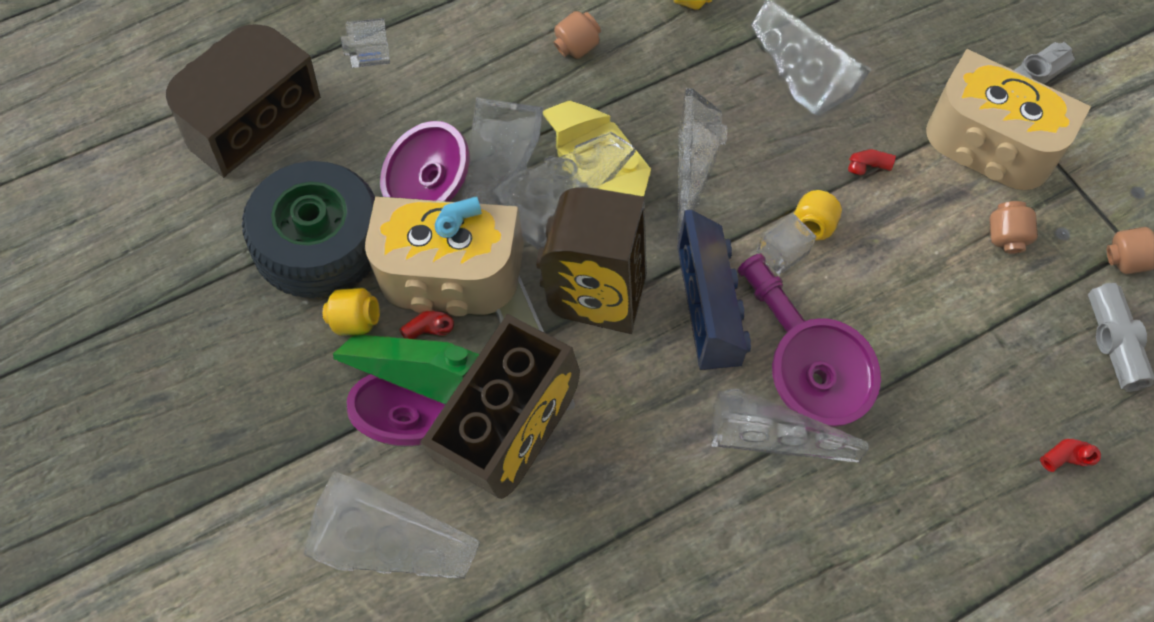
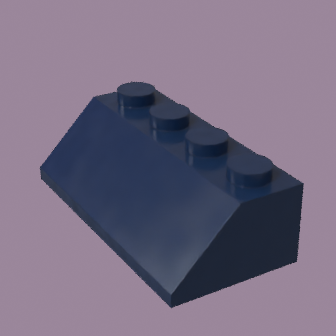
[677,210,751,370]

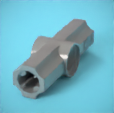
[1014,42,1075,84]
[1088,283,1154,392]

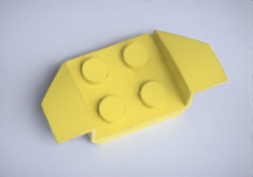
[542,101,651,196]

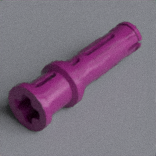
[737,253,805,332]

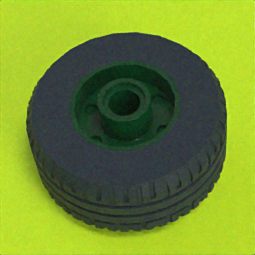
[242,161,375,298]

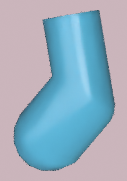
[435,196,482,238]

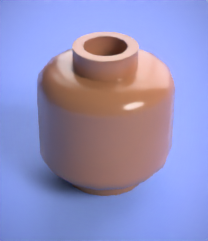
[553,11,601,59]
[989,201,1038,254]
[1107,227,1154,275]

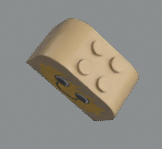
[926,49,1091,190]
[365,196,524,316]

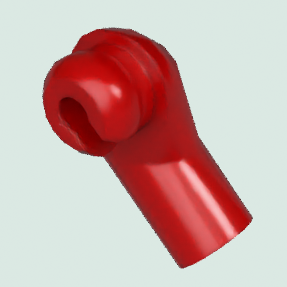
[848,149,896,175]
[399,311,454,339]
[1040,439,1101,472]

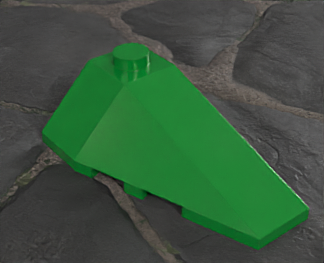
[333,335,479,405]

